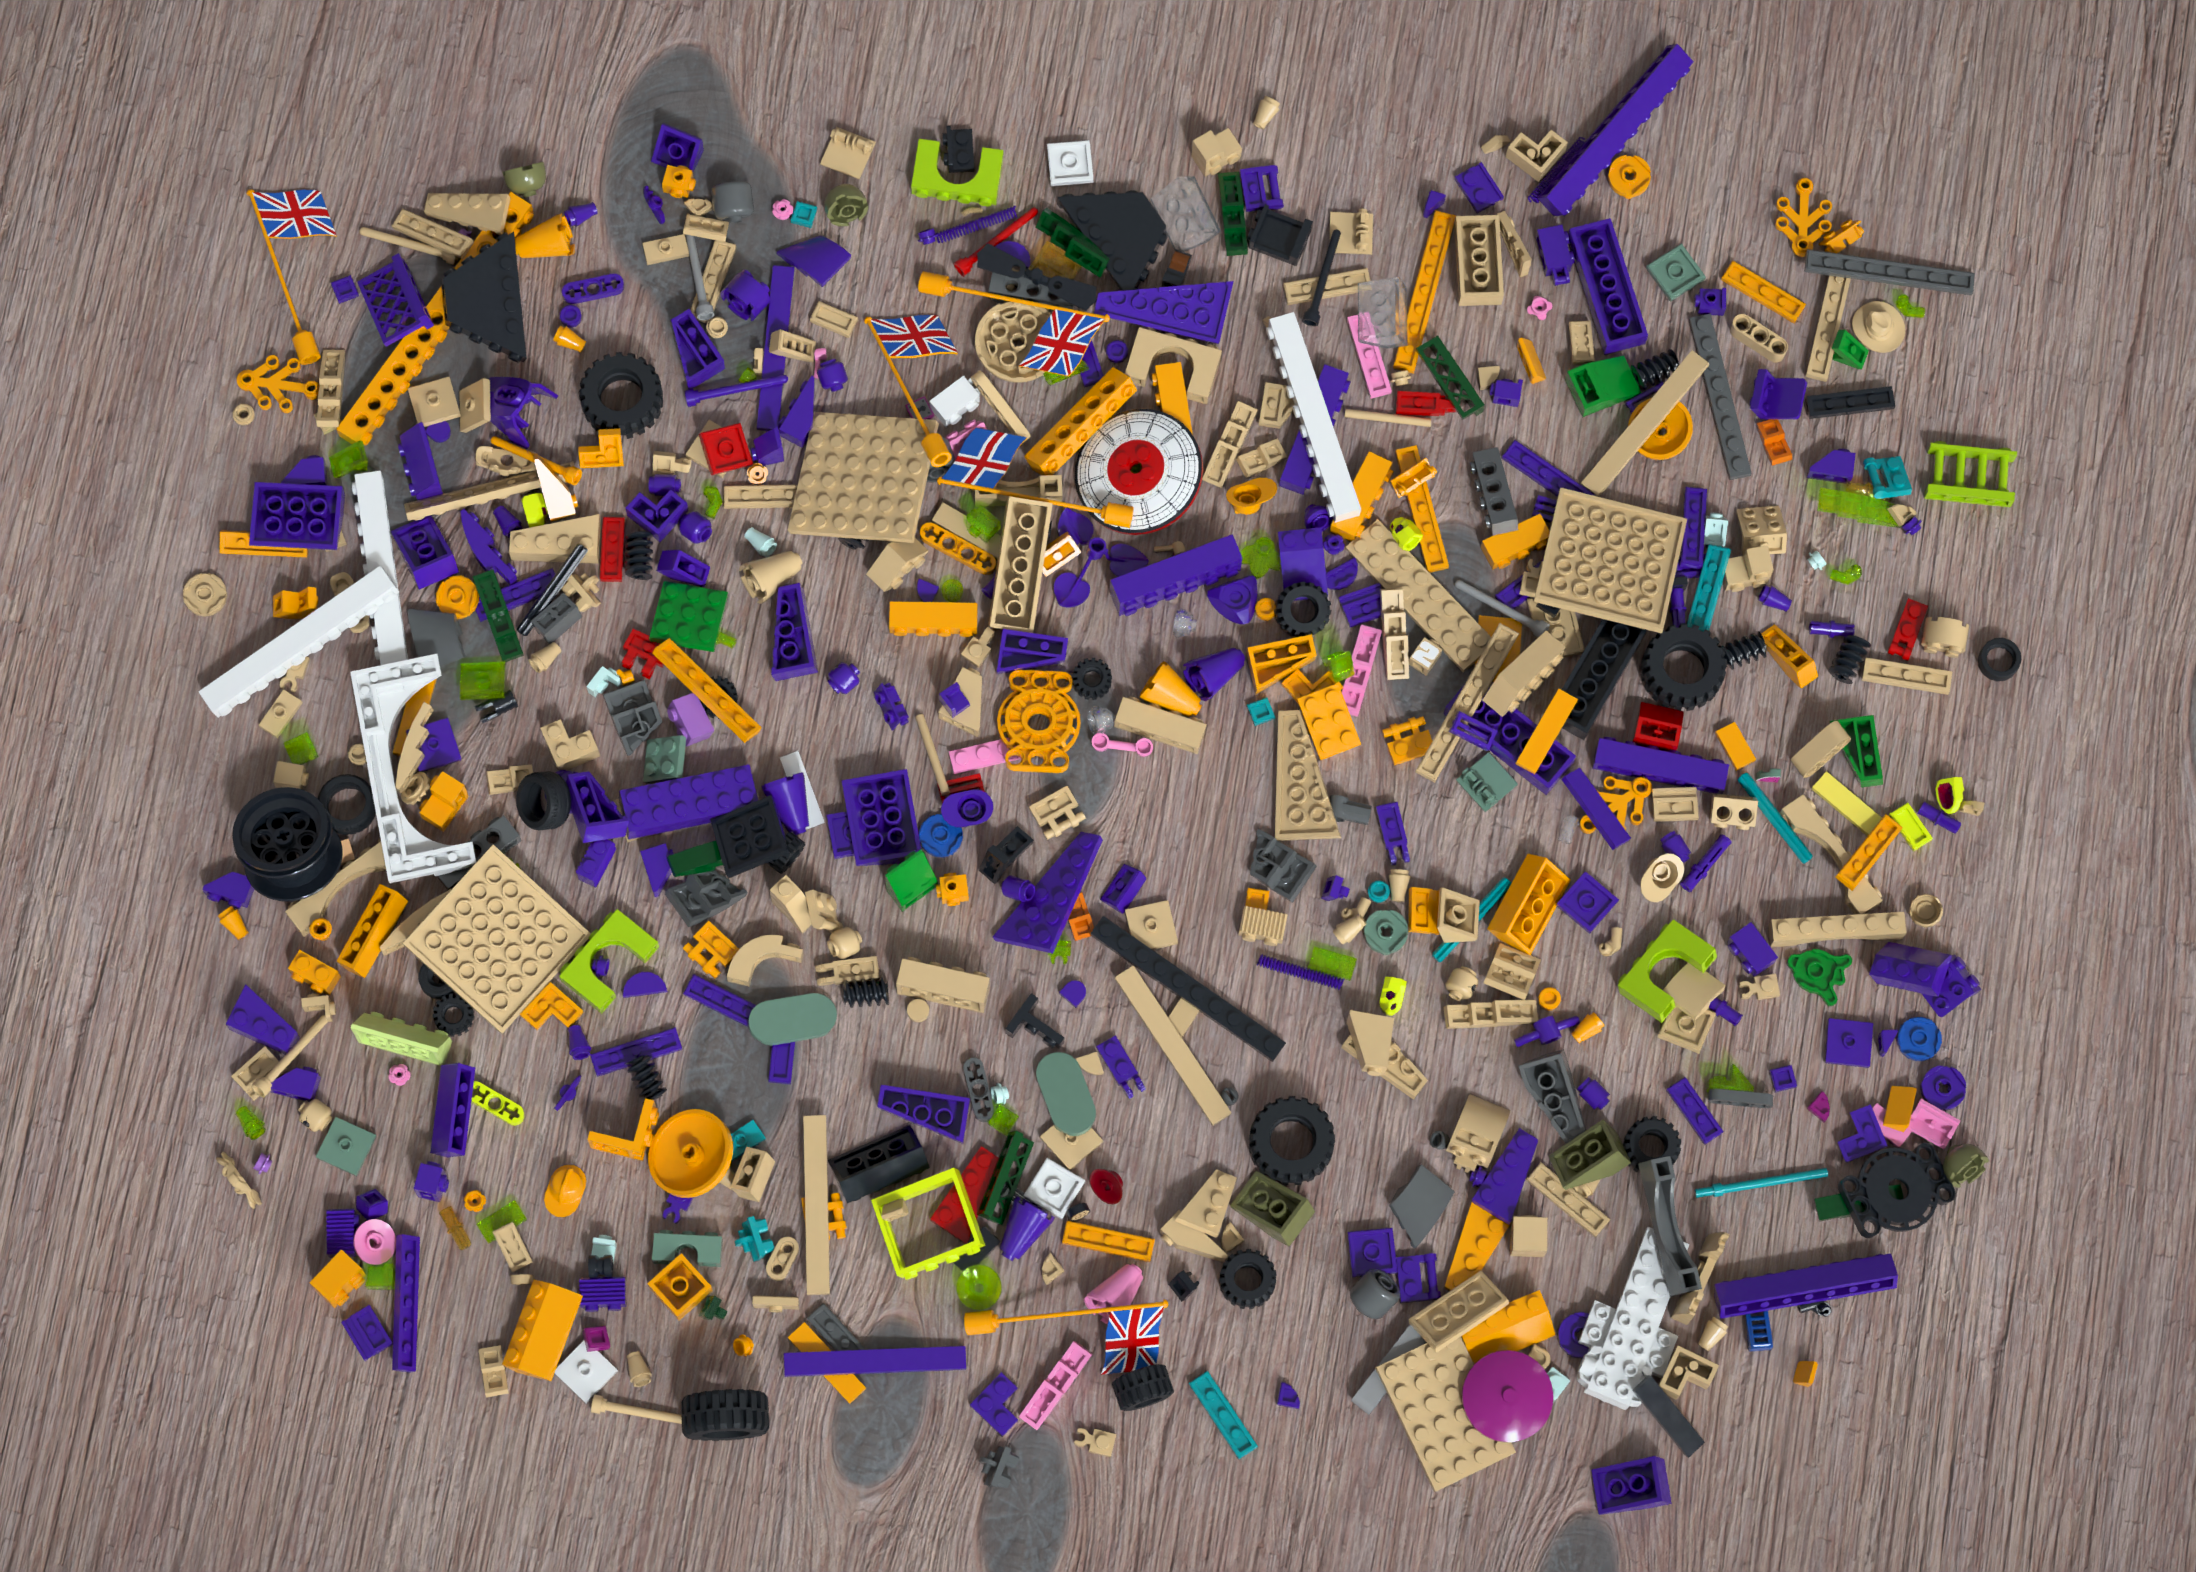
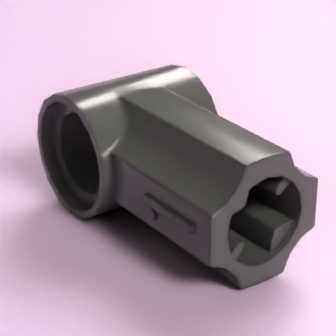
[1329,795,1372,825]

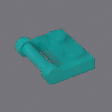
[1863,456,1912,499]

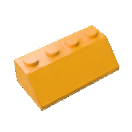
[1487,854,1571,955]
[502,1279,583,1381]
[1461,1290,1555,1364]

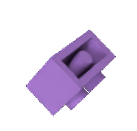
[667,693,714,747]

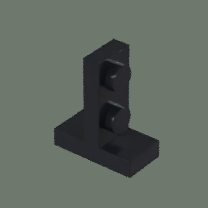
[979,826,1034,884]
[1005,993,1065,1049]

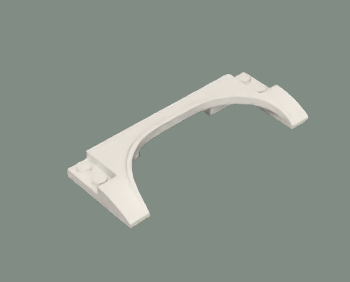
[350,654,476,883]

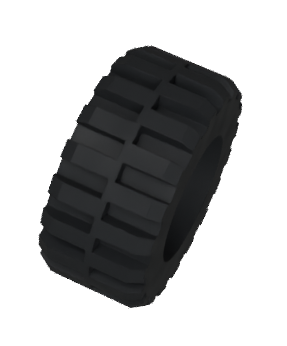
[579,352,663,439]
[1640,623,1727,711]
[1249,1096,1335,1185]
[681,1389,769,1441]

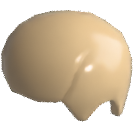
[1909,894,1943,928]

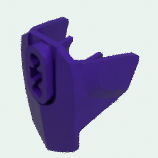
[489,377,558,449]

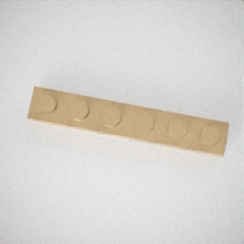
[1805,276,1851,382]

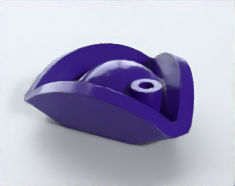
[1207,575,1257,625]

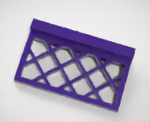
[357,253,434,347]

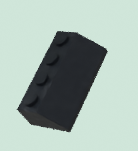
[828,1125,930,1203]

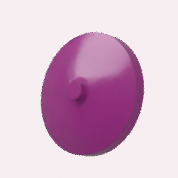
[1462,1350,1553,1442]

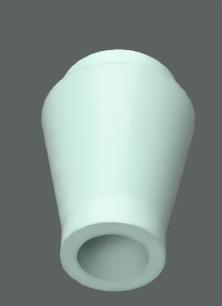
[744,527,777,557]

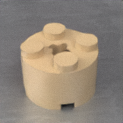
[1921,617,1969,658]

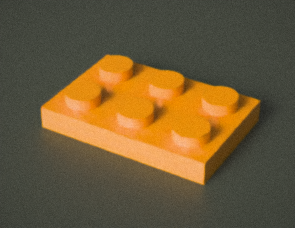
[1296,683,1361,760]

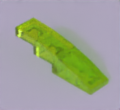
[1817,488,1901,528]

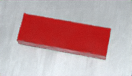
[600,517,625,582]

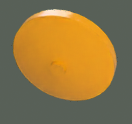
[648,1109,733,1198]

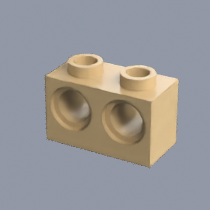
[1709,793,1758,830]

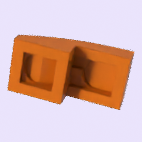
[1757,419,1792,466]
[1068,892,1094,941]

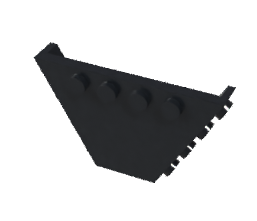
[1057,190,1168,291]
[441,231,527,363]

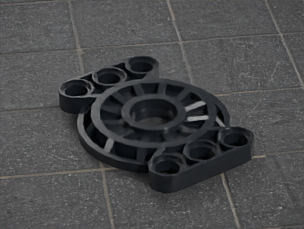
[1838,1143,1956,1238]

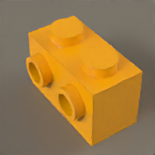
[288,949,341,996]

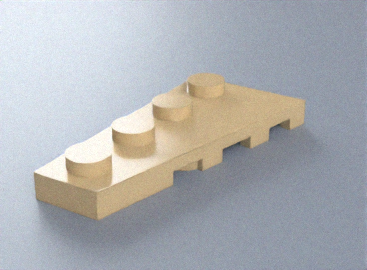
[424,193,511,235]

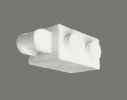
[929,376,980,427]

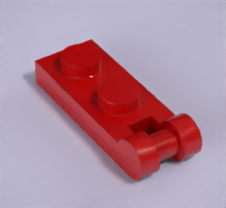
[1887,598,1928,661]

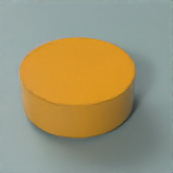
[1255,598,1276,621]
[1538,987,1561,1011]

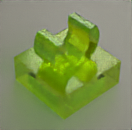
[1048,940,1071,965]
[988,1105,1019,1136]

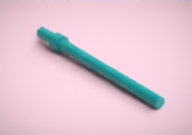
[1694,1168,1828,1198]

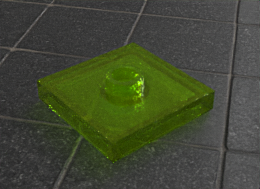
[460,661,506,700]

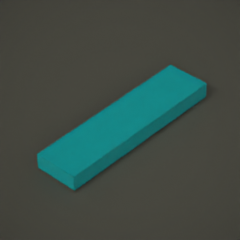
[1687,544,1731,632]
[1189,1371,1258,1460]

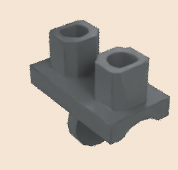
[979,1446,1019,1488]

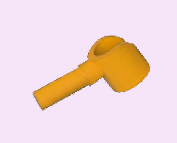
[616,669,635,686]

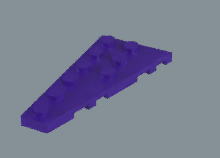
[1093,281,1234,344]
[993,832,1103,954]

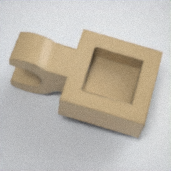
[652,451,691,474]
[961,627,995,668]

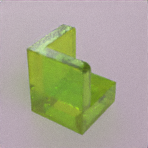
[283,732,319,765]
[365,1264,395,1290]

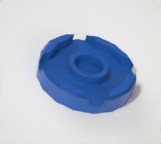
[919,814,963,857]
[1897,1017,1942,1061]

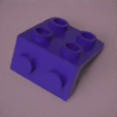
[1750,369,1807,420]
[1921,954,1982,1017]

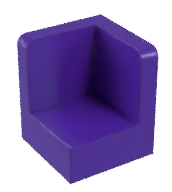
[939,682,970,718]

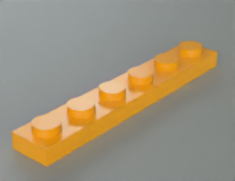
[1395,445,1449,573]
[652,638,762,743]

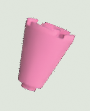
[1084,1264,1143,1325]

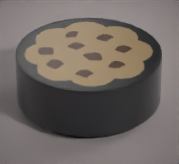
[1067,1203,1090,1221]

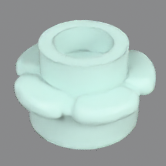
[1807,550,1826,570]
[990,1083,1009,1104]

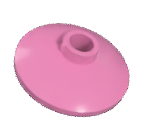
[353,1219,396,1265]

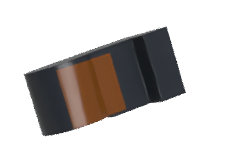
[1162,249,1192,287]

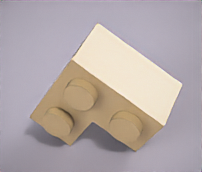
[1191,128,1242,177]
[1506,130,1568,182]
[866,538,929,592]
[1723,545,1774,592]
[540,719,600,771]
[1658,1346,1719,1400]

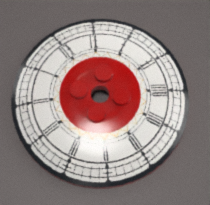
[1075,409,1203,535]

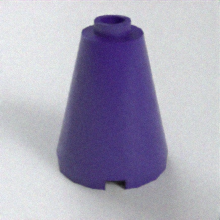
[1183,648,1245,701]
[761,772,809,835]
[1000,1195,1055,1261]

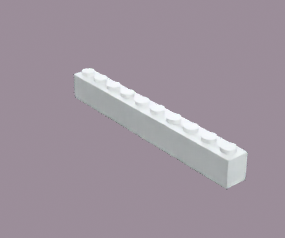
[1266,312,1361,523]
[352,470,408,665]
[198,566,399,718]

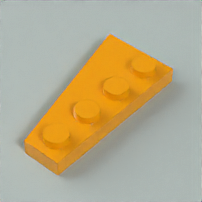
[1444,1202,1510,1291]

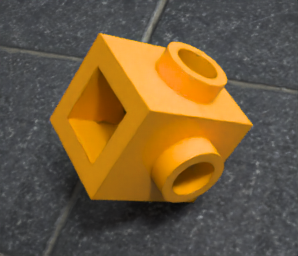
[662,165,696,198]
[936,873,969,906]

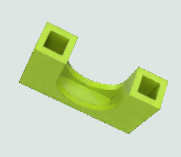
[911,139,1004,207]
[559,909,659,1014]
[1618,919,1717,1023]

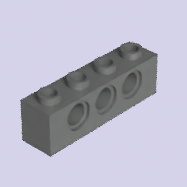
[988,271,1074,311]
[1470,447,1518,536]
[437,815,522,890]

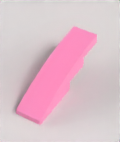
[1342,625,1382,717]
[1019,1341,1093,1430]

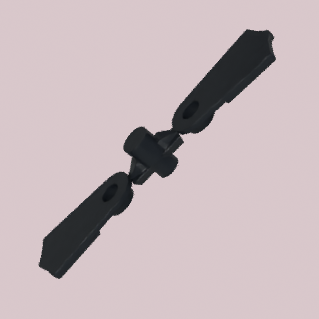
[977,243,1097,311]

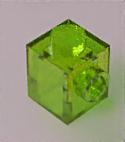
[966,505,1001,543]

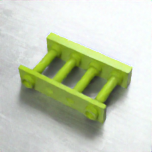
[1924,441,2017,507]

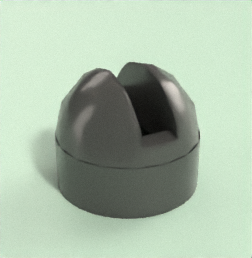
[1221,1087,1239,1106]
[1430,1131,1450,1150]

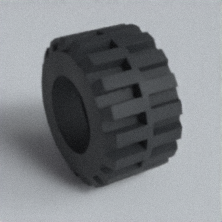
[1274,582,1332,637]
[1623,1116,1681,1172]
[1219,1249,1277,1309]
[1112,1364,1174,1411]

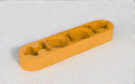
[920,522,996,575]

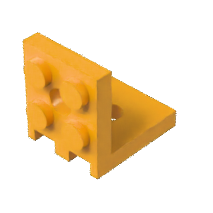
[587,1098,659,1161]

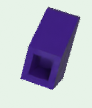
[202,872,254,909]

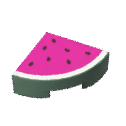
[1756,768,1781,783]

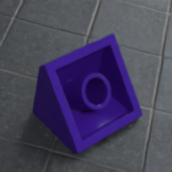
[651,123,704,172]

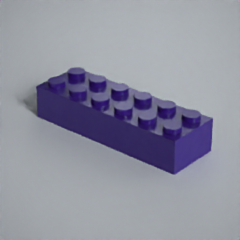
[1568,218,1648,355]
[1110,534,1242,616]
[1444,684,1576,795]
[618,764,758,840]

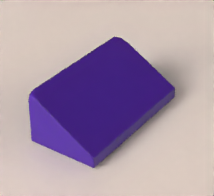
[1100,864,1146,914]

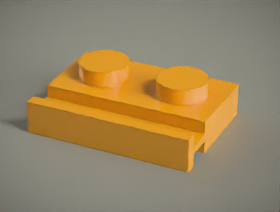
[1408,887,1440,935]

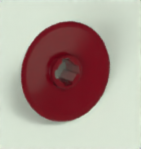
[1090,1169,1123,1205]

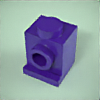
[1694,288,1726,316]
[1490,379,1523,407]

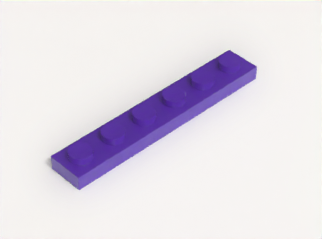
[392,1234,420,1373]

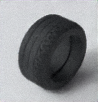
[516,771,571,831]
[317,774,376,835]

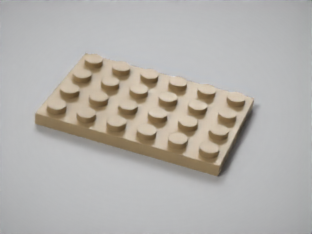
[1375,1337,1516,1492]

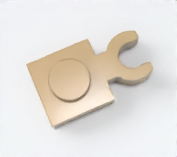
[1519,559,1543,598]
[280,656,310,692]
[1739,974,1780,1000]
[1074,1428,1116,1457]

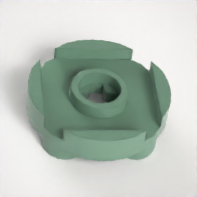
[1363,910,1408,955]

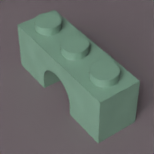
[652,1230,723,1267]

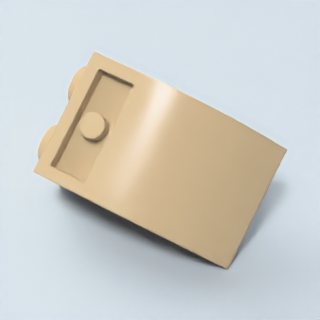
[1446,1094,1511,1173]

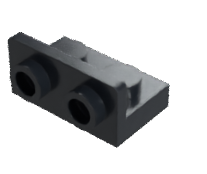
[942,126,974,173]

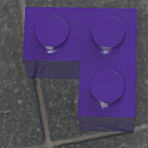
[625,489,689,542]

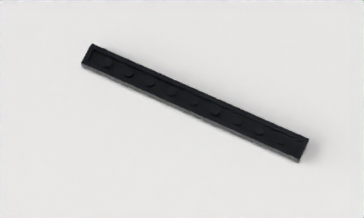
[1090,916,1286,1062]

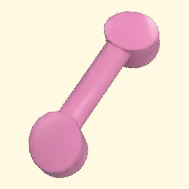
[1092,733,1153,757]

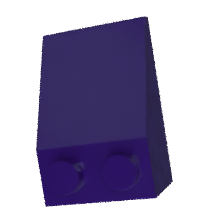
[390,515,459,590]
[1278,527,1328,601]
[1591,1456,1672,1515]

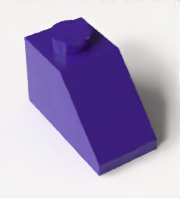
[751,427,784,466]
[1807,449,1856,484]
[281,455,328,486]
[656,550,710,587]
[640,843,674,897]
[270,1066,321,1102]

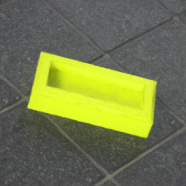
[1889,802,1933,852]

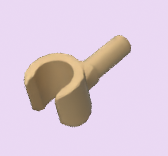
[1154,541,1186,555]

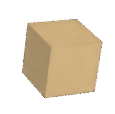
[1510,1215,1548,1257]

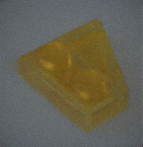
[1028,241,1082,280]

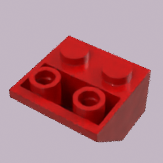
[1632,702,1684,752]

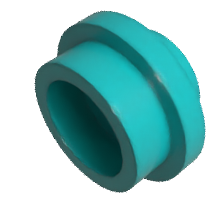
[1368,881,1390,903]

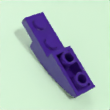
[460,509,518,585]

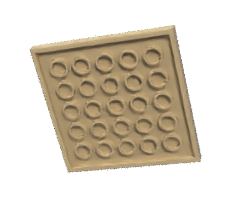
[788,412,939,543]
[1534,488,1687,633]
[402,845,591,1034]

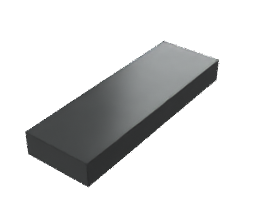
[807,1303,866,1351]

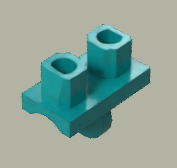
[734,1216,774,1262]

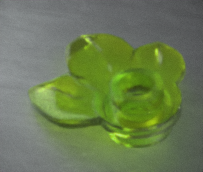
[1240,537,1281,579]

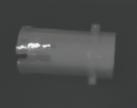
[1558,815,1580,844]

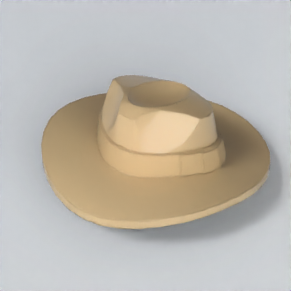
[1852,301,1905,353]

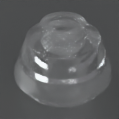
[1173,608,1197,638]
[1087,706,1115,734]

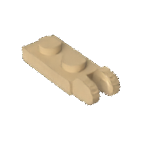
[815,956,880,986]

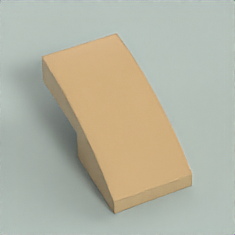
[1236,438,1287,478]
[486,764,533,795]
[478,1345,509,1397]

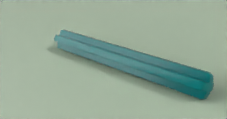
[1738,772,1813,864]
[1432,877,1511,962]

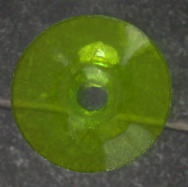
[956,1265,1002,1310]

